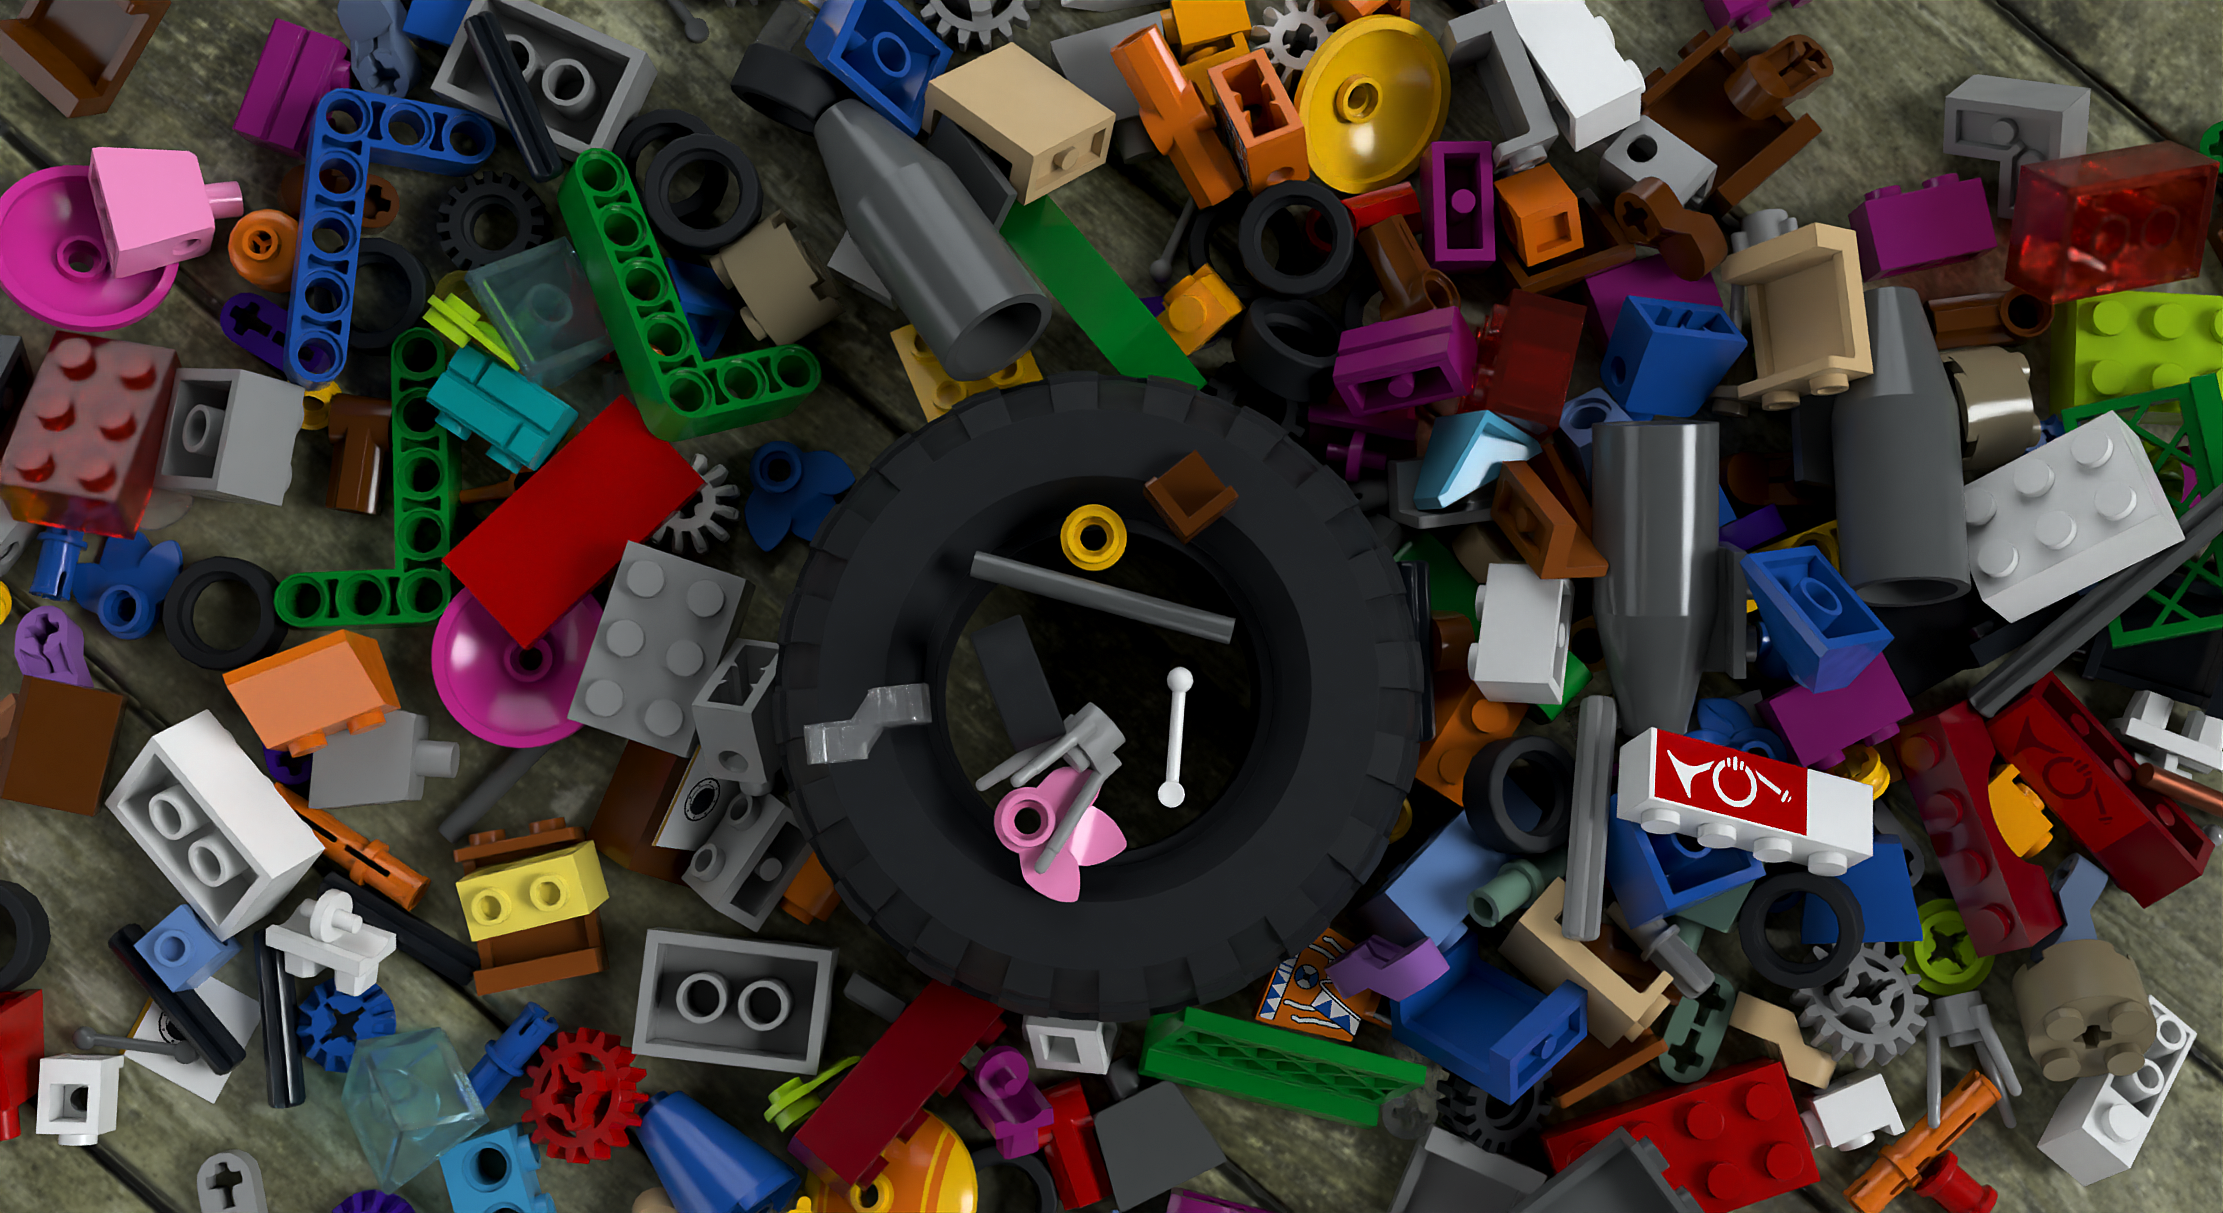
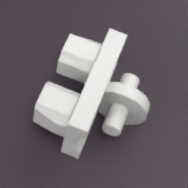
[2105,690,2223,780]
[266,888,396,997]

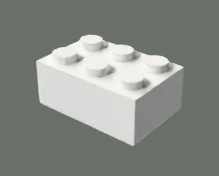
[1964,410,2185,623]
[105,709,325,942]

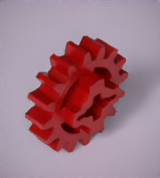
[520,1027,649,1164]

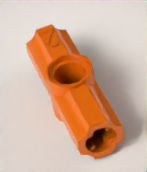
[1110,23,1244,210]

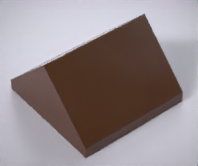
[1492,188,1637,313]
[0,675,130,817]
[585,739,696,889]

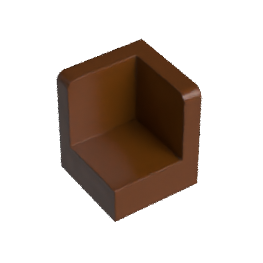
[1142,449,1239,546]

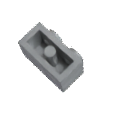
[681,791,814,932]

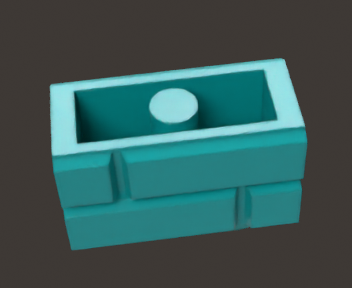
[426,341,579,474]

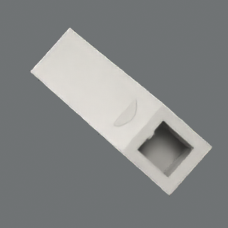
[2037,995,2197,1186]

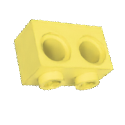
[455,840,609,942]

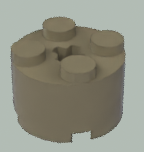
[709,208,846,348]
[1940,346,2041,472]
[2011,939,2157,1082]

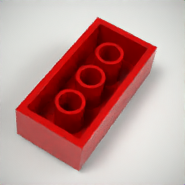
[1535,1055,1821,1213]

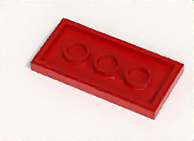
[441,393,708,650]

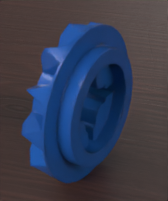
[295,977,396,1073]

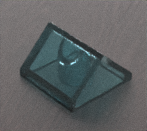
[463,236,615,389]
[341,1027,490,1196]

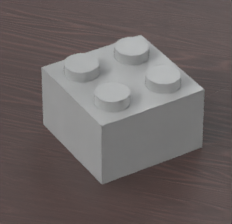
[152,368,305,506]

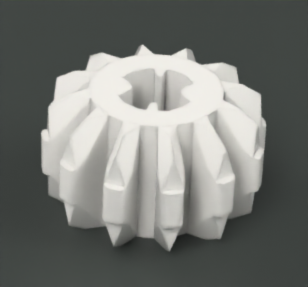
[1250,0,1339,95]
[650,454,741,555]

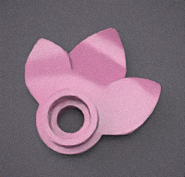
[994,766,1127,902]

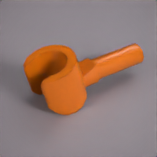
[459,466,536,505]

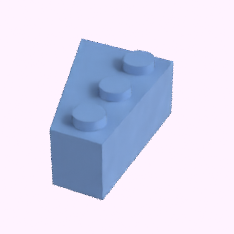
[1345,774,1543,953]

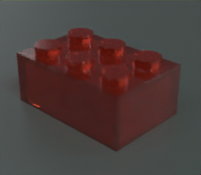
[2004,140,2220,305]
[1454,288,1587,444]
[0,330,183,540]

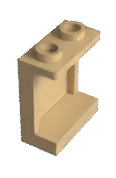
[921,42,1116,206]
[1720,222,1874,411]
[1497,876,1674,1049]

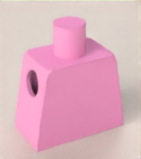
[88,147,244,279]

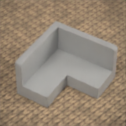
[1943,74,2091,226]

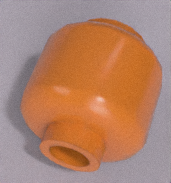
[228,209,316,294]

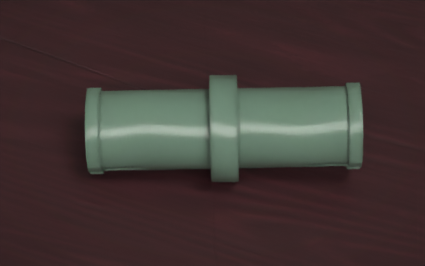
[1466,845,1568,928]

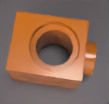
[1493,162,1584,267]

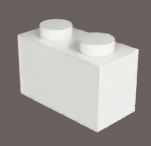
[1468,563,1575,705]

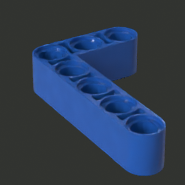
[282,88,496,391]

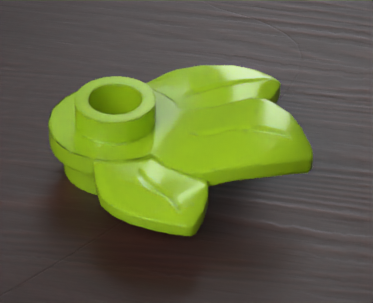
[422,292,521,372]
[763,1056,862,1133]

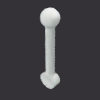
[1158,667,1193,808]

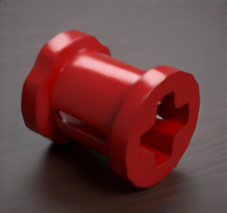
[1913,1149,1998,1213]

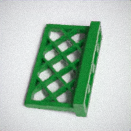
[2061,372,2223,649]
[1138,1006,1427,1130]

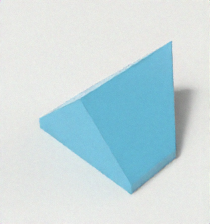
[1413,410,1543,510]

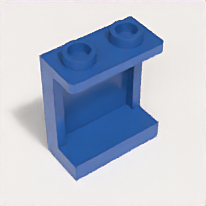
[1389,929,1588,1106]

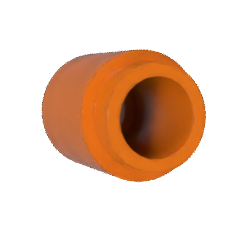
[779,851,842,925]

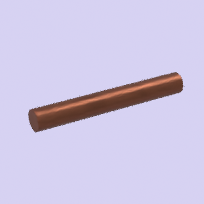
[2135,762,2223,819]

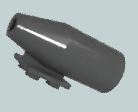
[814,98,1052,382]
[1791,286,1971,607]
[1592,420,1757,736]

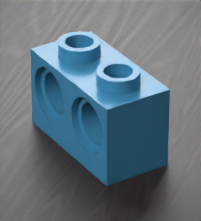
[437,1122,557,1213]

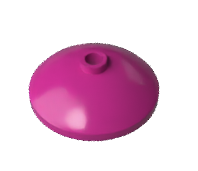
[0,165,179,332]
[431,587,604,748]

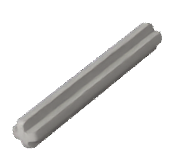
[1561,695,1618,942]

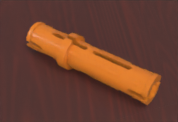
[274,781,431,912]
[1841,1069,2002,1213]

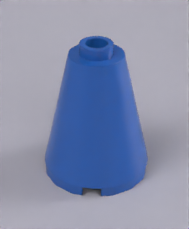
[635,1091,802,1213]

